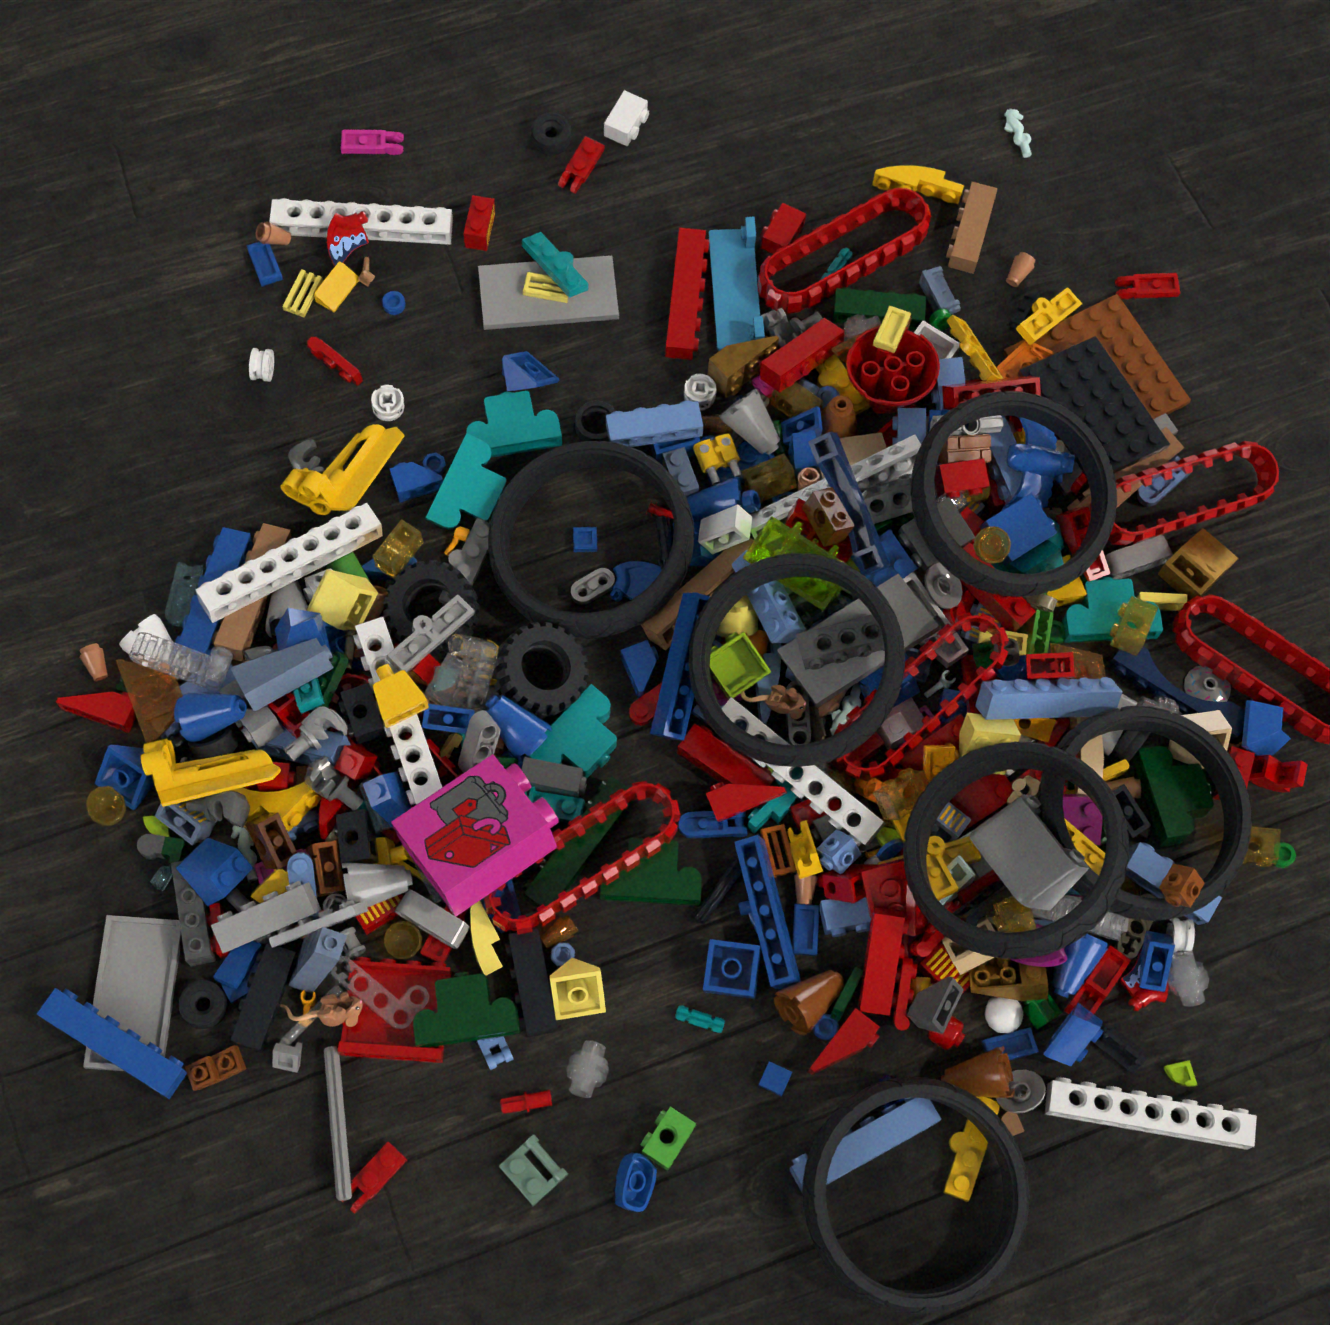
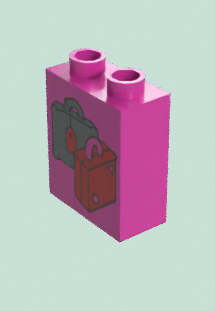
[391,754,559,917]

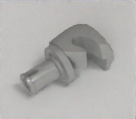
[283,706,348,761]

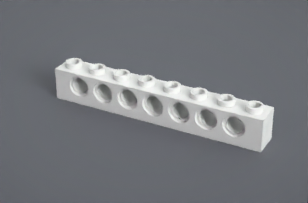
[269,198,453,244]
[750,435,921,547]
[195,503,383,623]
[353,617,442,805]
[722,697,886,846]
[1044,1077,1257,1150]

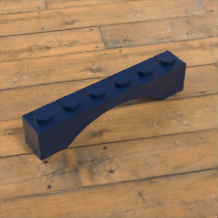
[808,432,890,576]
[1108,637,1245,743]

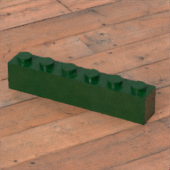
[523,776,635,908]

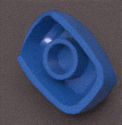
[614,1152,657,1212]

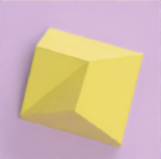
[550,958,606,1020]

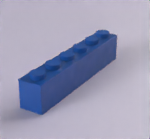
[174,527,253,666]
[650,592,710,741]
[735,835,801,990]
[37,988,187,1099]

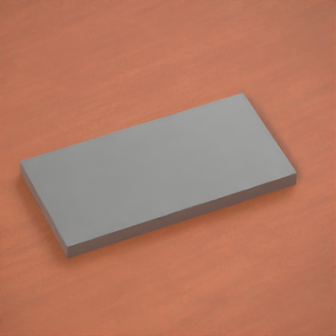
[478,255,619,330]
[777,573,940,708]
[83,915,182,1071]

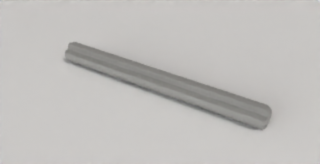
[324,1046,352,1201]

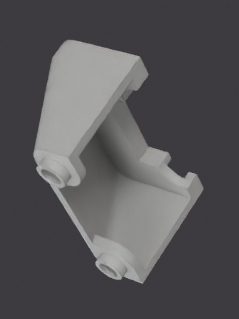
[970,795,1089,910]

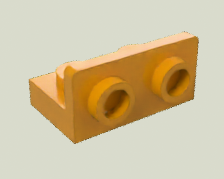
[922,743,959,792]

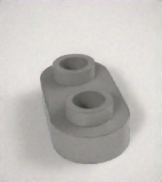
[571,568,615,605]

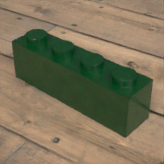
[832,287,926,330]

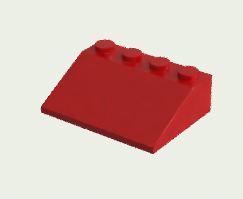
[899,714,1014,832]

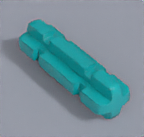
[821,248,853,280]
[675,1005,725,1033]

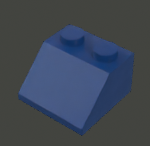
[176,838,253,906]
[1043,1003,1103,1066]

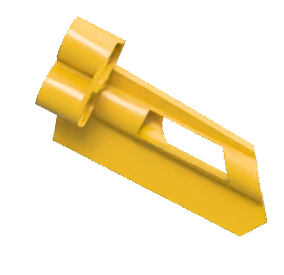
[281,424,404,515]
[141,738,281,807]

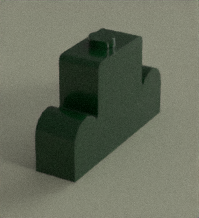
[1131,746,1214,847]
[600,835,702,906]
[413,972,521,1048]

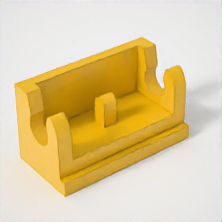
[787,820,823,879]

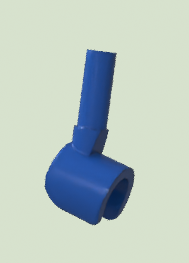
[738,901,757,933]

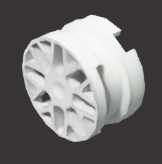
[249,348,274,382]
[684,374,716,410]
[371,385,404,421]
[1166,918,1195,954]

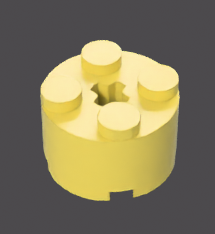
[716,595,758,638]

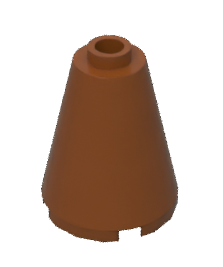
[821,395,858,438]
[774,970,844,1035]
[941,1046,1015,1099]

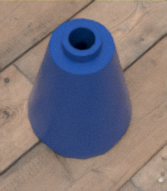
[686,477,743,521]
[174,693,247,742]
[485,695,552,762]
[1051,934,1109,998]

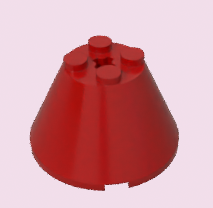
[846,326,940,414]

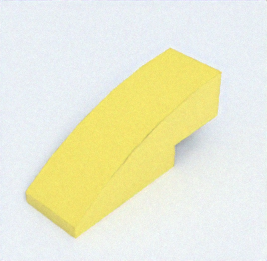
[470,901,503,976]

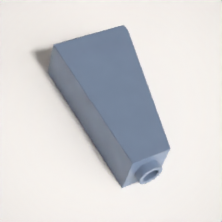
[230,638,333,712]
[288,927,347,994]

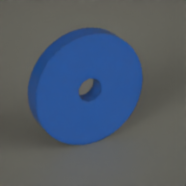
[876,839,904,861]

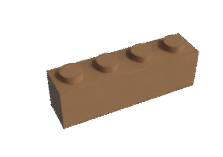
[946,182,998,274]

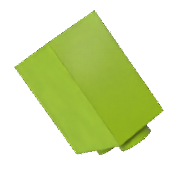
[710,632,771,700]

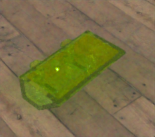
[743,516,852,611]

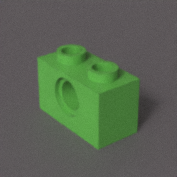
[641,1107,696,1171]

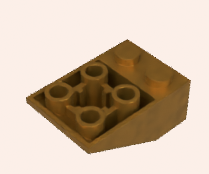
[707,336,779,399]
[1158,528,1239,601]
[968,957,1048,1001]

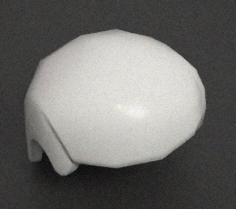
[984,997,1023,1034]

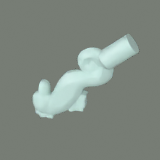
[1005,108,1031,158]
[830,682,861,736]
[231,825,258,882]

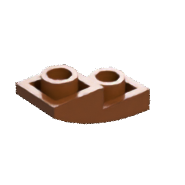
[185,1045,246,1091]

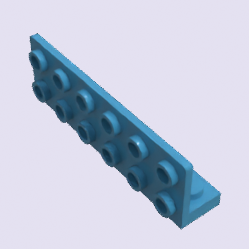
[709,217,764,351]

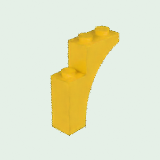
[230,782,322,832]

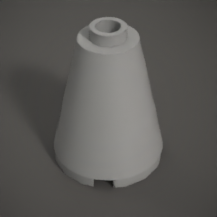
[719,388,780,455]
[265,580,308,638]
[342,863,413,908]

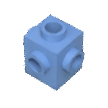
[816,829,861,874]

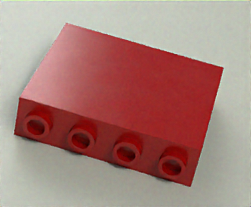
[338,957,452,1063]

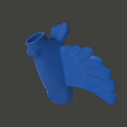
[1002,417,1074,511]

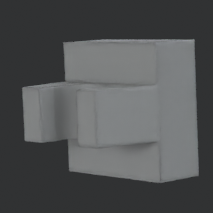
[760,308,788,334]
[272,1039,302,1073]

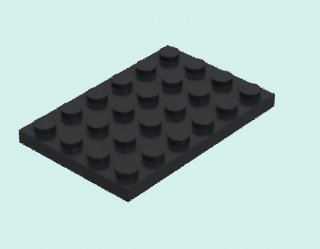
[1017,336,1170,478]

